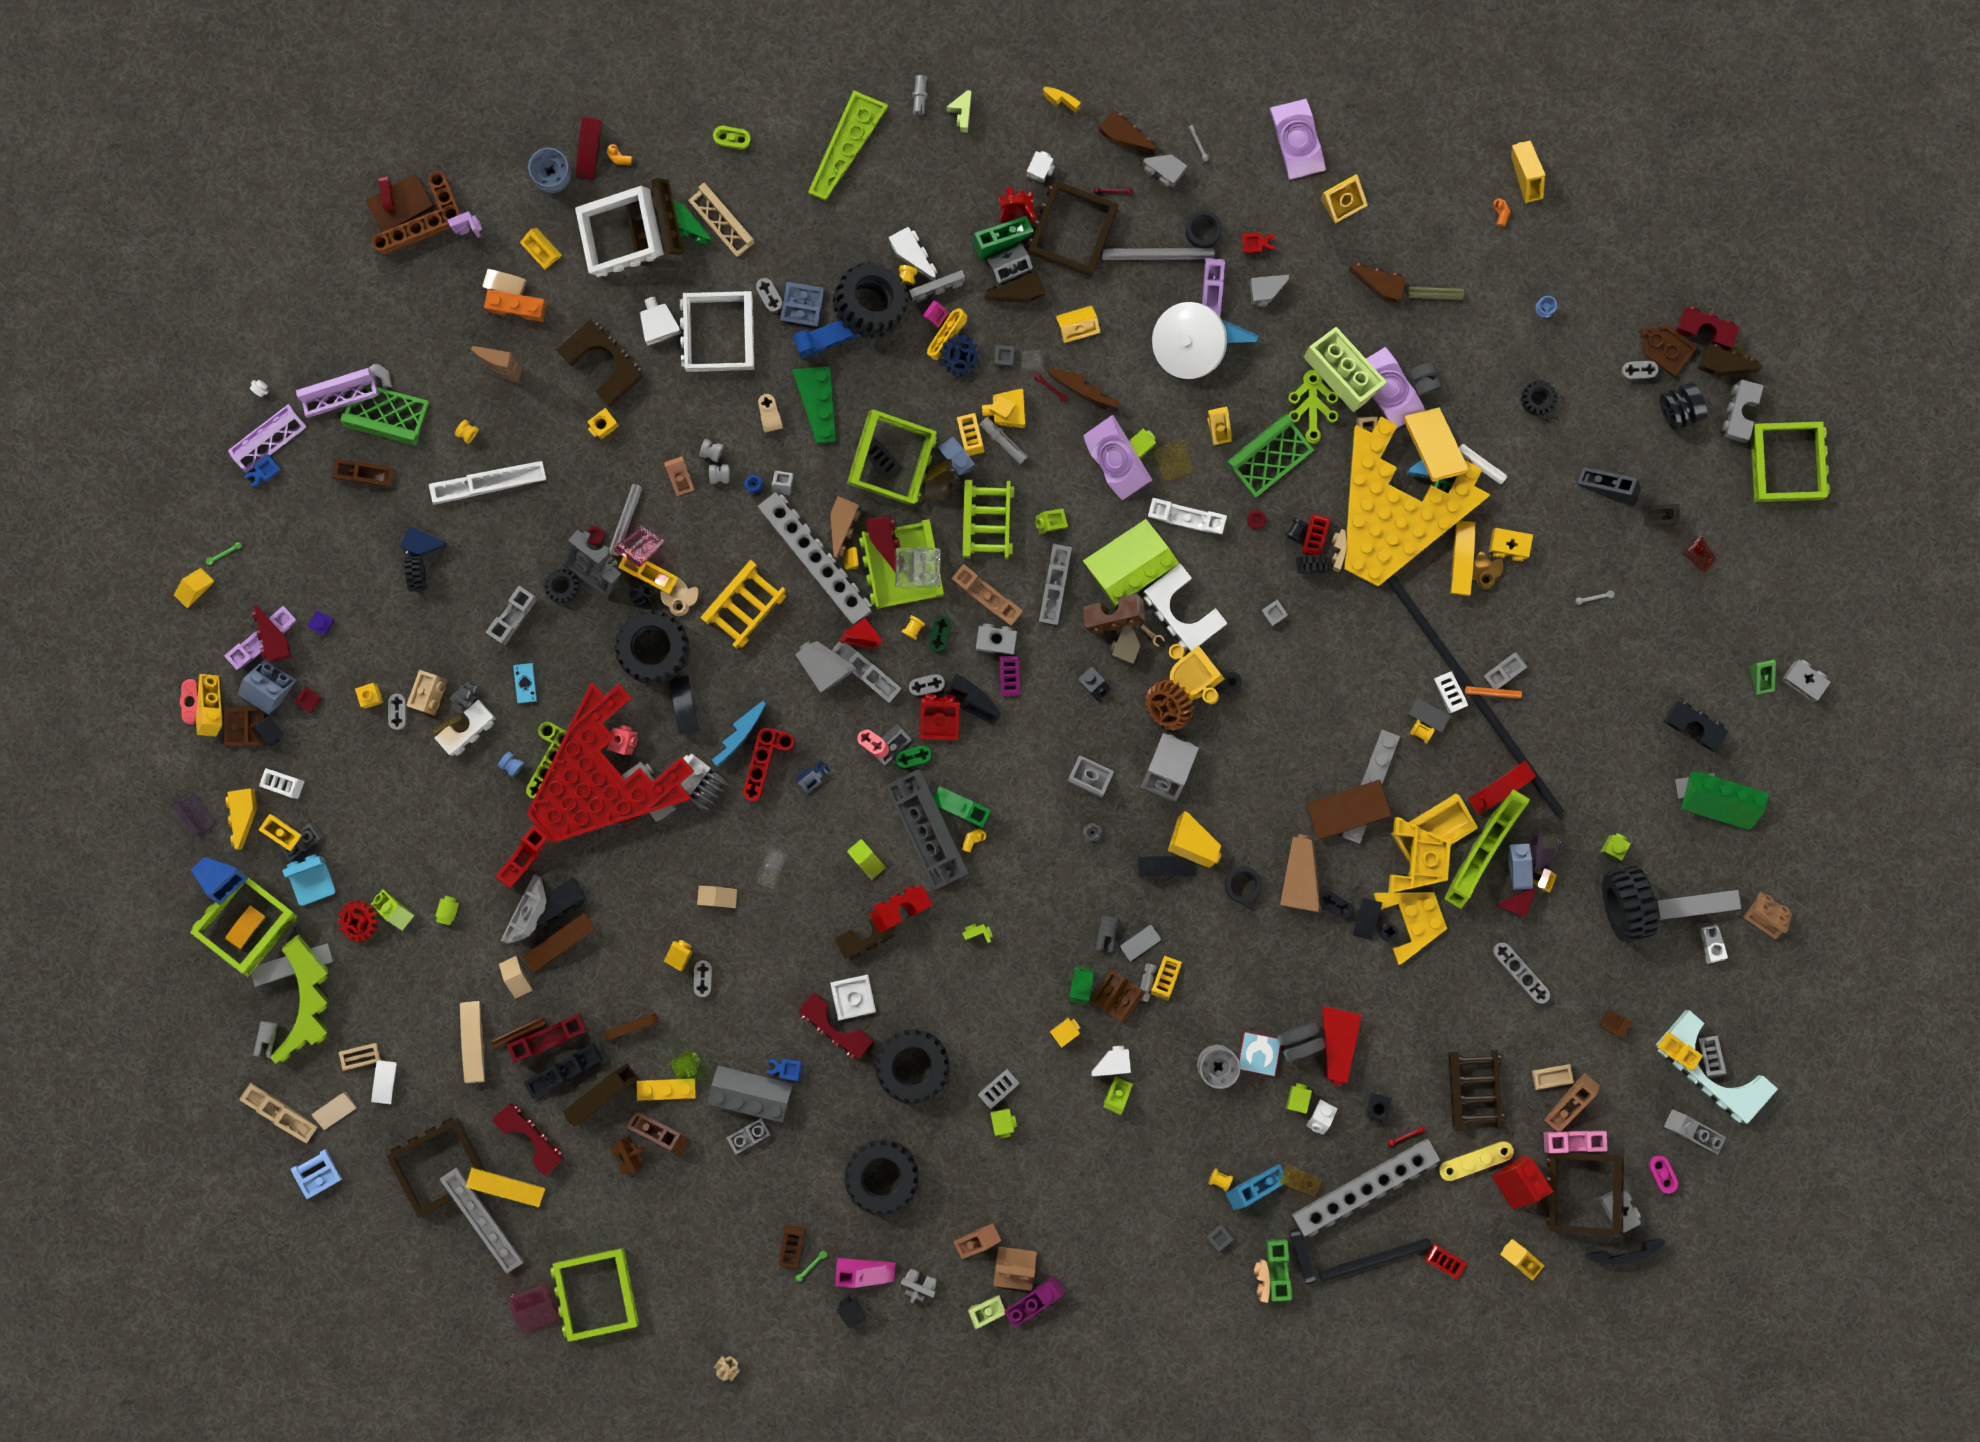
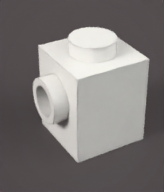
[1026,151,1055,184]

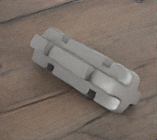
[1140,963,1156,1002]

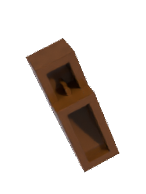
[331,458,394,487]

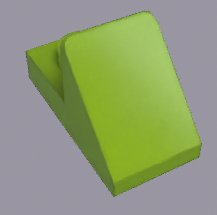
[1103,1076,1133,1115]

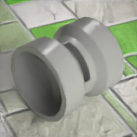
[699,439,724,463]
[709,464,730,484]

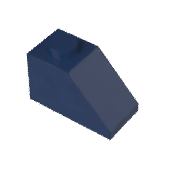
[400,526,447,557]

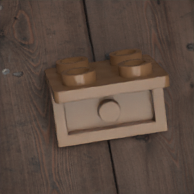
[1744,892,1792,939]
[994,1247,1037,1291]

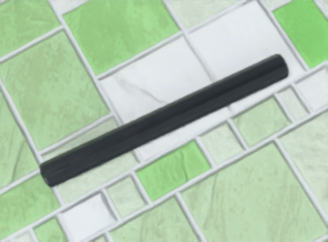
[1319,1238,1432,1282]

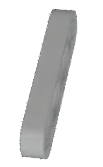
[1492,943,1550,1004]

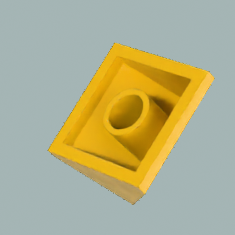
[1321,174,1368,224]

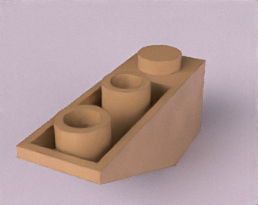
[830,496,861,559]

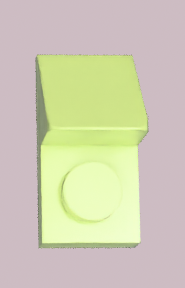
[947,90,971,133]
[968,1296,1005,1329]

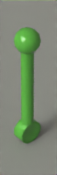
[206,542,242,565]
[795,1251,827,1282]

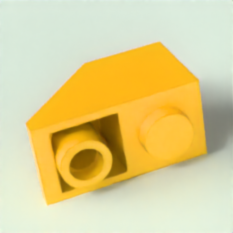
[664,940,694,971]

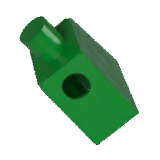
[1068,966,1094,1005]

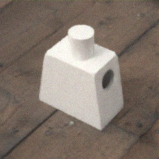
[640,297,681,345]

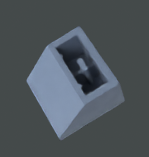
[238,659,296,715]

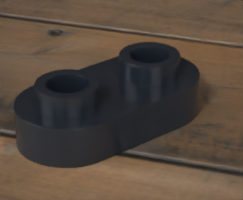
[1216,672,1242,696]

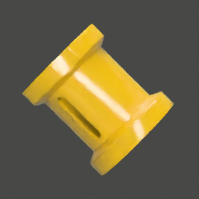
[901,615,925,640]
[1410,720,1435,744]
[1208,1168,1233,1192]

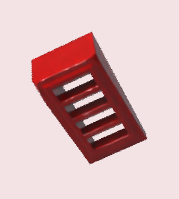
[1301,514,1331,555]
[1424,1243,1467,1280]

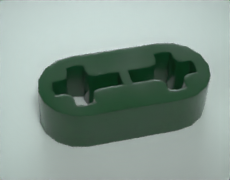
[929,616,951,652]

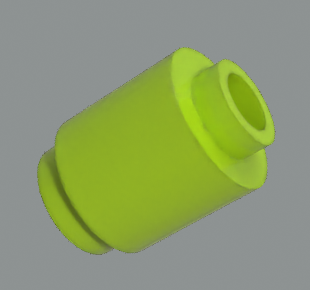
[435,896,459,925]

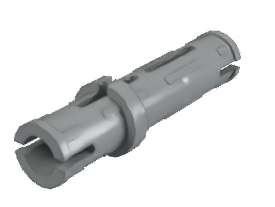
[979,416,1028,465]

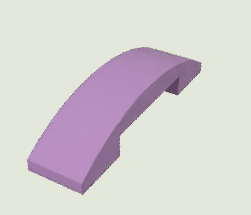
[224,606,296,671]

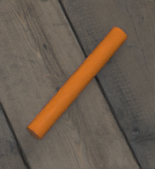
[1465,686,1522,699]

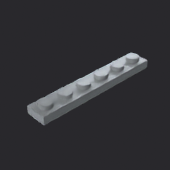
[1341,730,1400,844]
[440,1167,523,1274]

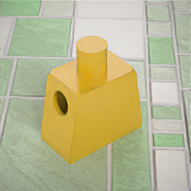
[982,389,1025,428]

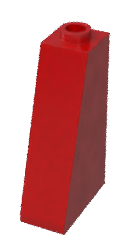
[1321,1006,1362,1086]

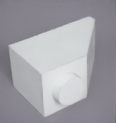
[1091,1046,1131,1076]

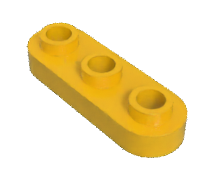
[927,308,967,360]

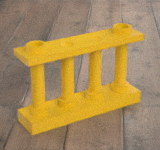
[700,560,787,649]

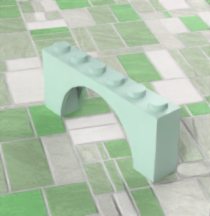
[1655,1010,1777,1124]

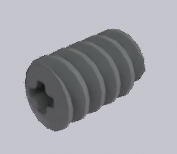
[690,769,728,810]

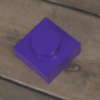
[307,610,334,636]

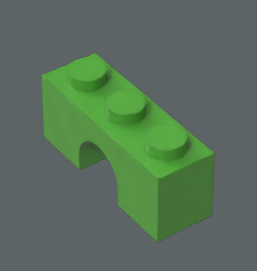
[1266,1239,1292,1301]

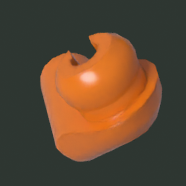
[1493,198,1510,227]

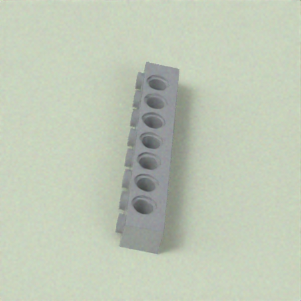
[758,492,872,626]
[1291,1139,1440,1237]

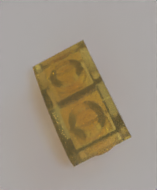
[1279,1164,1322,1197]

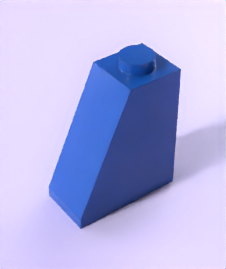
[191,857,248,905]

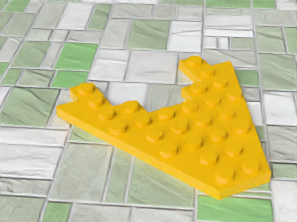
[1344,417,1490,587]

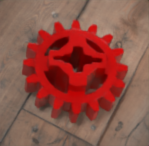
[337,900,379,942]

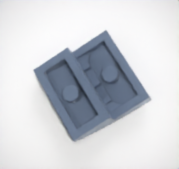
[780,282,825,326]

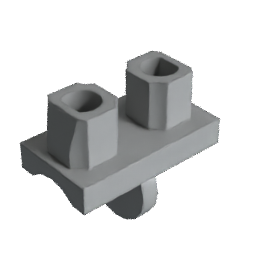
[901,1268,937,1303]

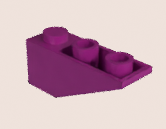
[1004,1275,1066,1327]

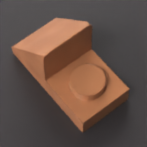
[664,457,695,496]

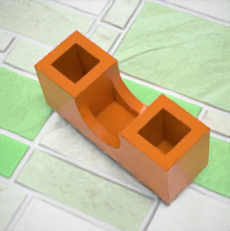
[484,289,547,322]

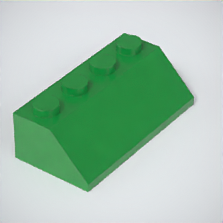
[1681,772,1769,830]

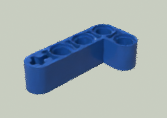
[792,321,861,359]

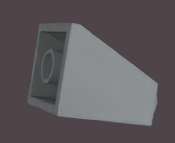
[1141,733,1199,802]

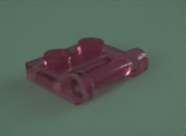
[613,525,665,567]

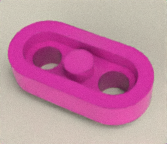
[1649,1156,1678,1194]

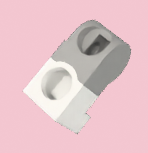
[1700,925,1728,964]

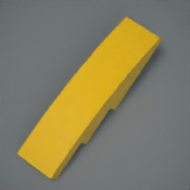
[1450,520,1475,596]

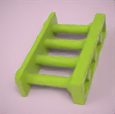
[963,480,1014,559]

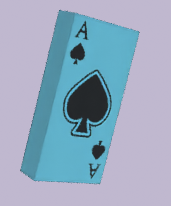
[513,663,538,704]

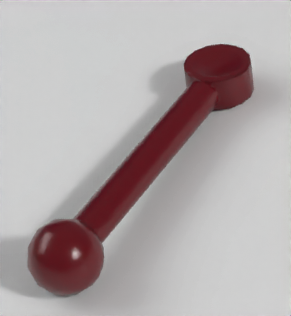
[1094,188,1133,195]
[1034,374,1067,402]

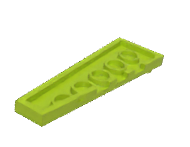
[808,90,888,201]

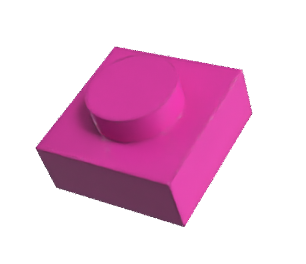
[923,300,949,328]

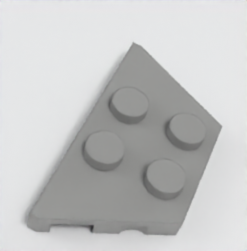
[501,874,547,944]

